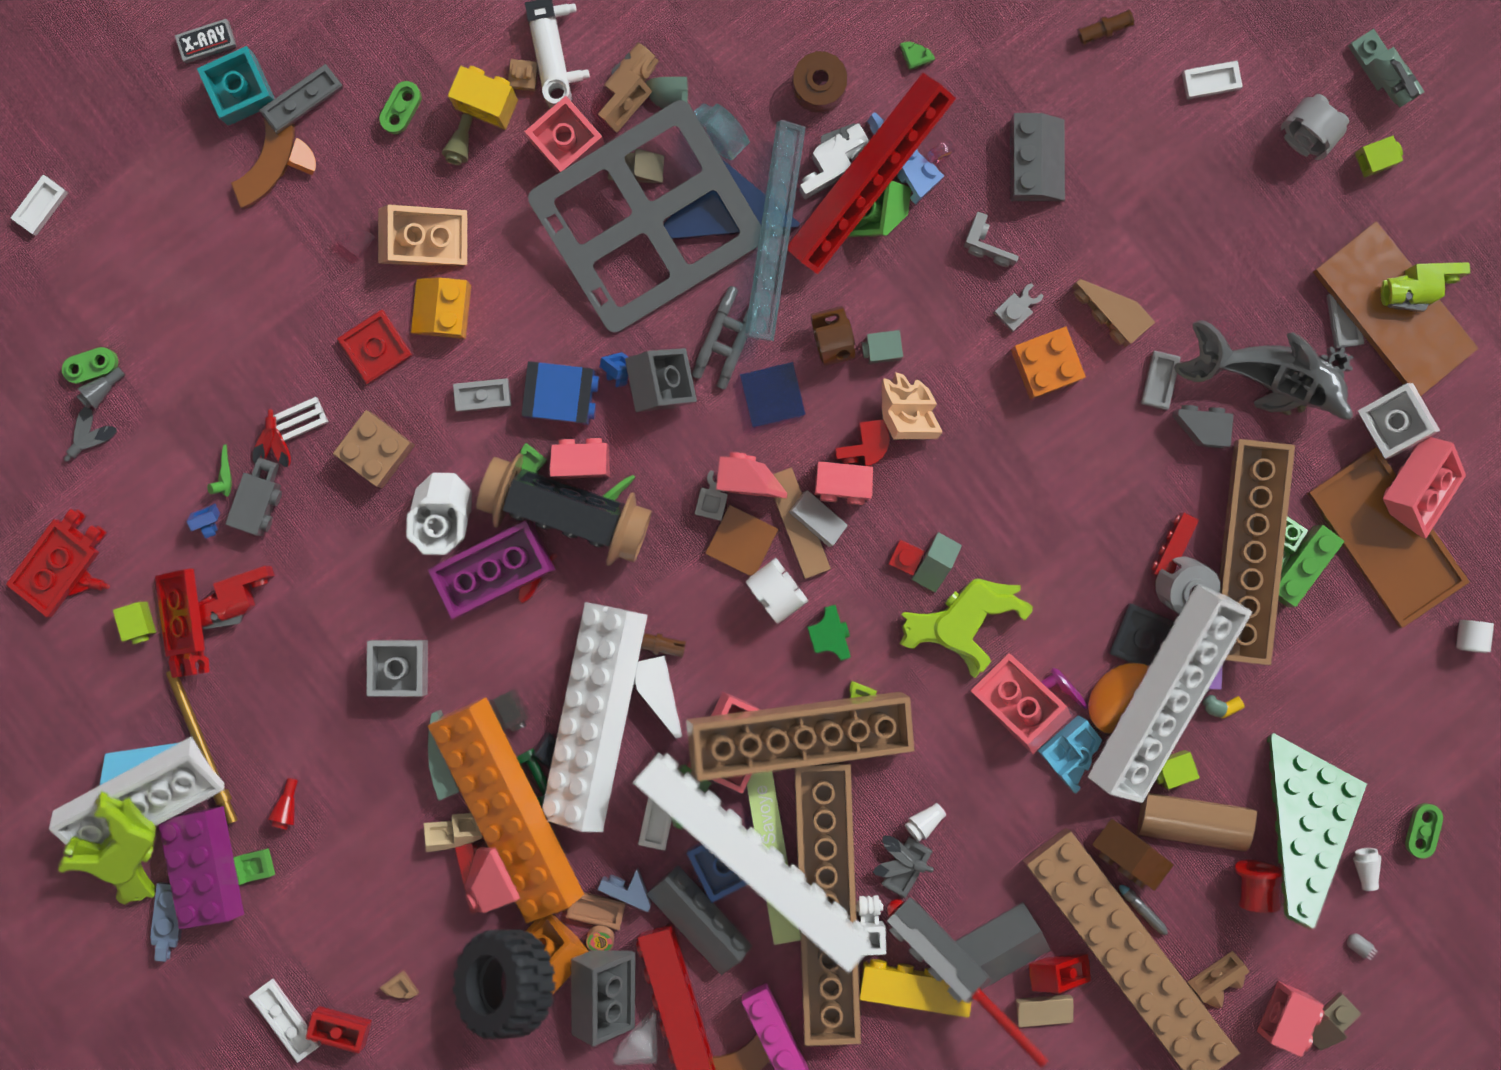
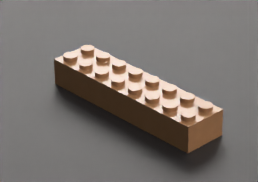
[686,692,914,781]

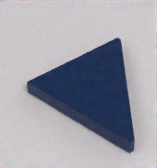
[664,158,800,239]

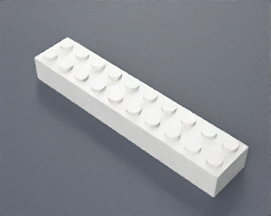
[634,753,871,972]

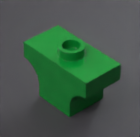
[807,604,851,660]

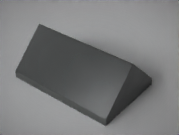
[955,902,1051,989]

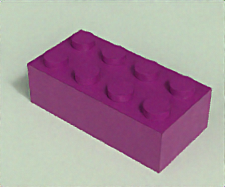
[428,521,556,619]
[159,806,244,929]

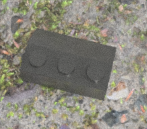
[1010,113,1065,201]
[571,950,635,1046]

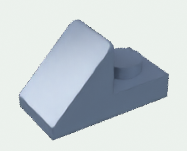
[598,867,651,912]

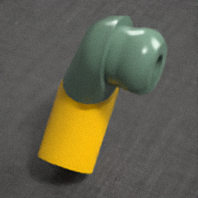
[1202,695,1245,718]

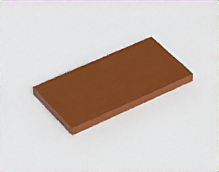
[1313,221,1479,396]
[1307,447,1469,628]

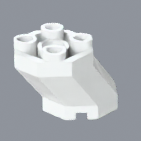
[407,473,472,555]

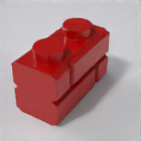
[306,1006,372,1053]

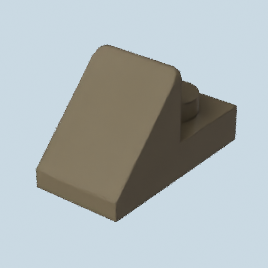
[608,149,664,183]
[1312,992,1361,1051]

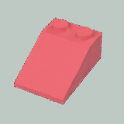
[970,653,1072,754]

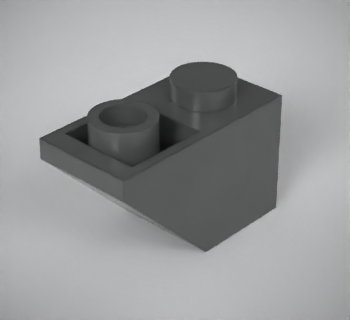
[1172,405,1233,449]

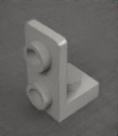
[963,212,1019,267]

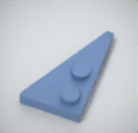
[867,112,944,205]

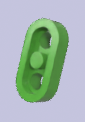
[380,81,422,134]
[62,347,118,384]
[1405,803,1443,858]

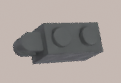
[226,458,282,536]

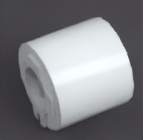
[1456,620,1494,653]

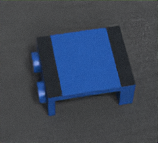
[521,361,599,425]

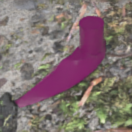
[1041,668,1088,709]

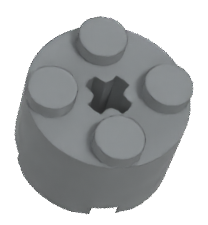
[1281,94,1349,160]

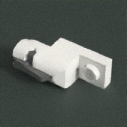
[800,123,869,200]

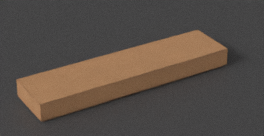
[773,467,831,579]

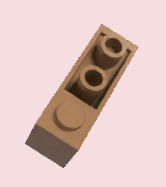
[1072,279,1155,347]

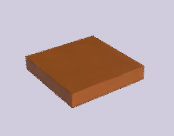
[705,505,778,576]

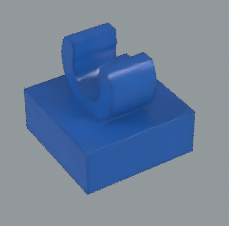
[599,352,629,387]
[187,504,220,538]

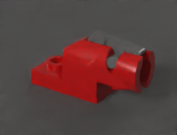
[198,566,275,629]

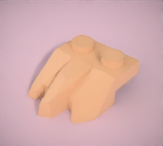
[882,372,942,439]

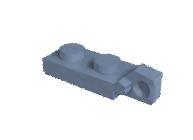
[150,882,182,962]

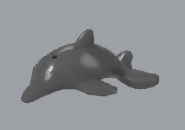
[1174,320,1353,420]

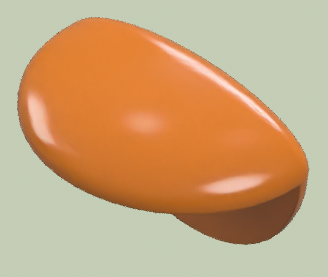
[1088,663,1149,733]

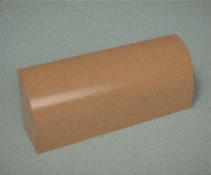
[1136,793,1257,852]

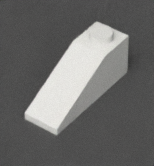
[633,655,682,738]

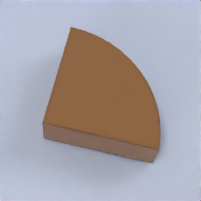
[380,970,419,999]

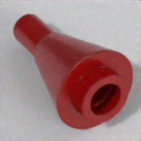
[267,778,298,830]

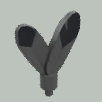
[64,406,117,462]
[873,835,934,877]

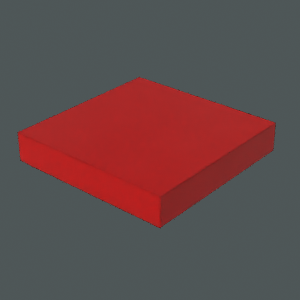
[337,309,413,385]

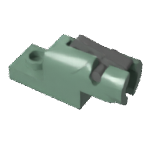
[1348,29,1425,108]

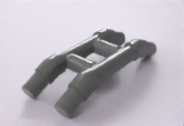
[691,286,763,389]

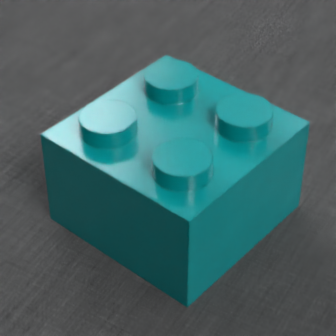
[197,46,275,126]

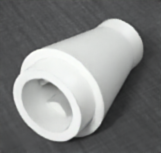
[905,803,946,842]
[1353,848,1382,891]

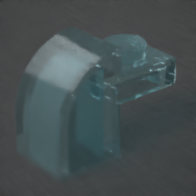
[694,103,750,161]

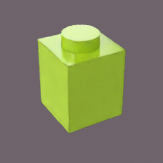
[1355,135,1403,178]
[113,602,157,645]
[1156,750,1200,789]

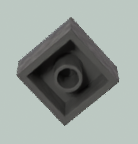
[625,348,697,412]

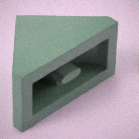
[911,532,962,593]

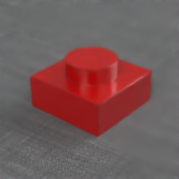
[888,539,925,576]

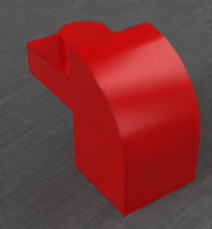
[834,419,889,467]

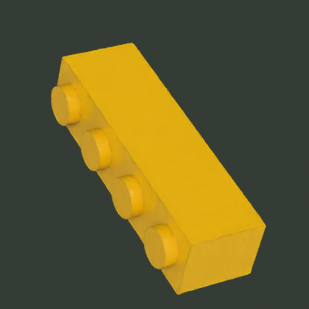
[859,959,972,1018]

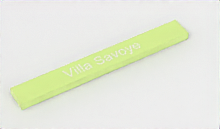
[747,771,801,945]

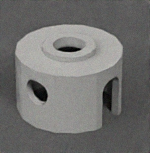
[1156,557,1220,615]

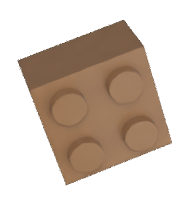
[333,410,415,488]

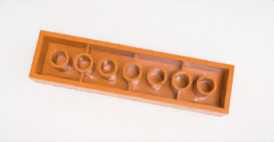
[428,697,584,923]

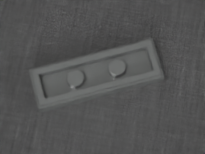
[259,64,343,134]

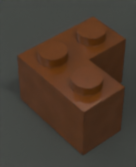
[1092,818,1174,891]

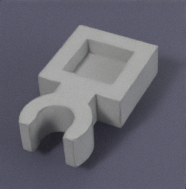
[994,283,1043,332]
[695,470,728,521]

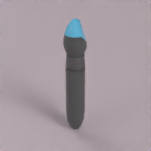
[1119,885,1168,935]

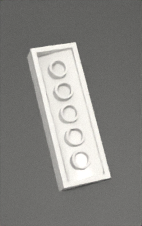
[49,737,224,845]

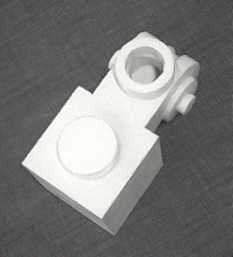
[856,895,886,955]

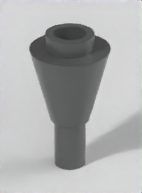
[77,367,125,409]

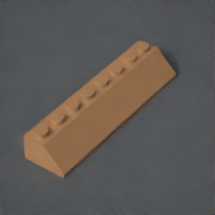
[1219,439,1295,665]

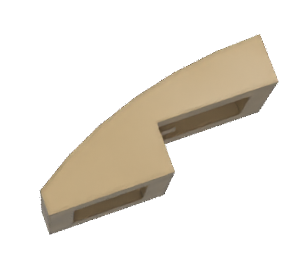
[424,813,482,852]

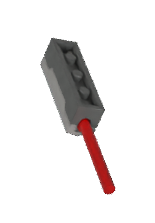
[887,897,1049,1069]

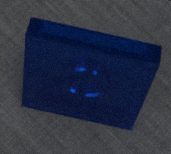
[740,362,806,428]

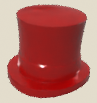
[1235,859,1283,913]

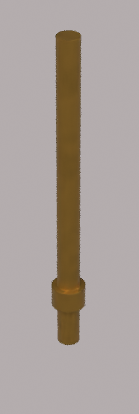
[166,671,238,825]

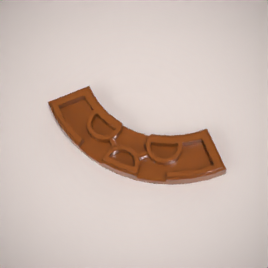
[231,119,295,210]
[712,1020,791,1070]

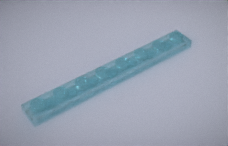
[745,120,806,342]

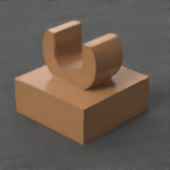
[508,59,538,91]

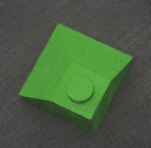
[848,181,911,237]

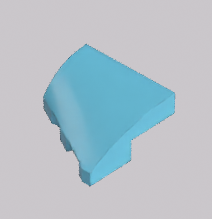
[1038,715,1102,794]

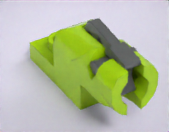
[1381,263,1470,312]

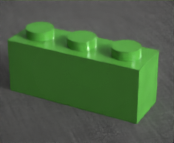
[1278,525,1345,607]

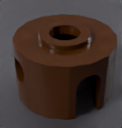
[793,51,847,113]
[810,306,856,367]

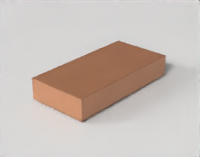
[566,892,626,930]

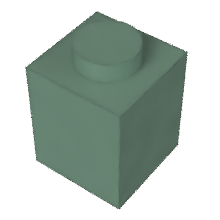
[861,330,903,364]

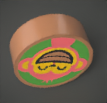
[586,925,614,951]

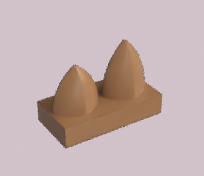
[1188,951,1249,1008]

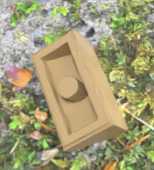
[1016,994,1073,1027]

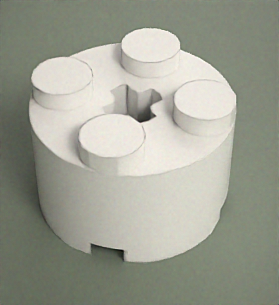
[746,557,809,624]

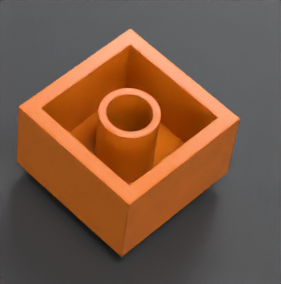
[1011,326,1086,400]

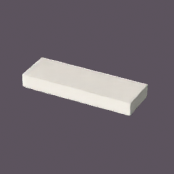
[249,979,321,1063]

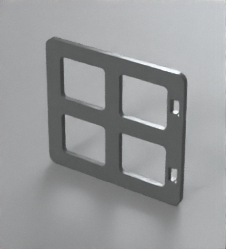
[528,100,765,332]

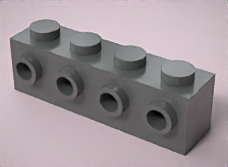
[647,865,752,975]

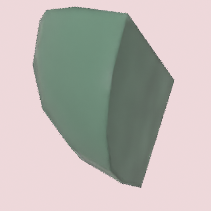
[645,77,688,109]

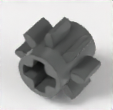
[1318,347,1353,378]

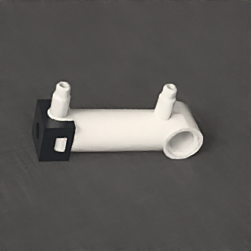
[524,0,590,108]

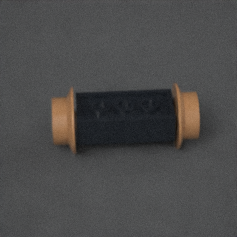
[476,454,652,566]

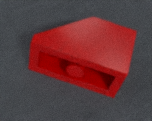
[1029,953,1091,993]

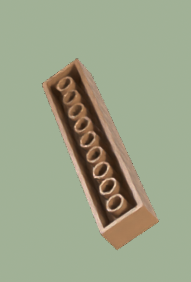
[794,762,861,1046]
[1023,827,1240,1070]

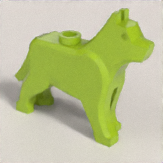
[899,579,1033,678]
[58,791,156,905]

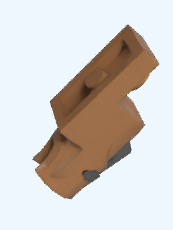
[598,43,659,132]

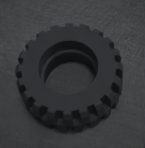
[453,930,556,1040]

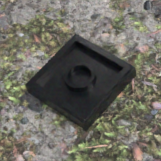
[1108,603,1175,666]

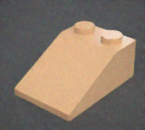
[378,205,467,265]

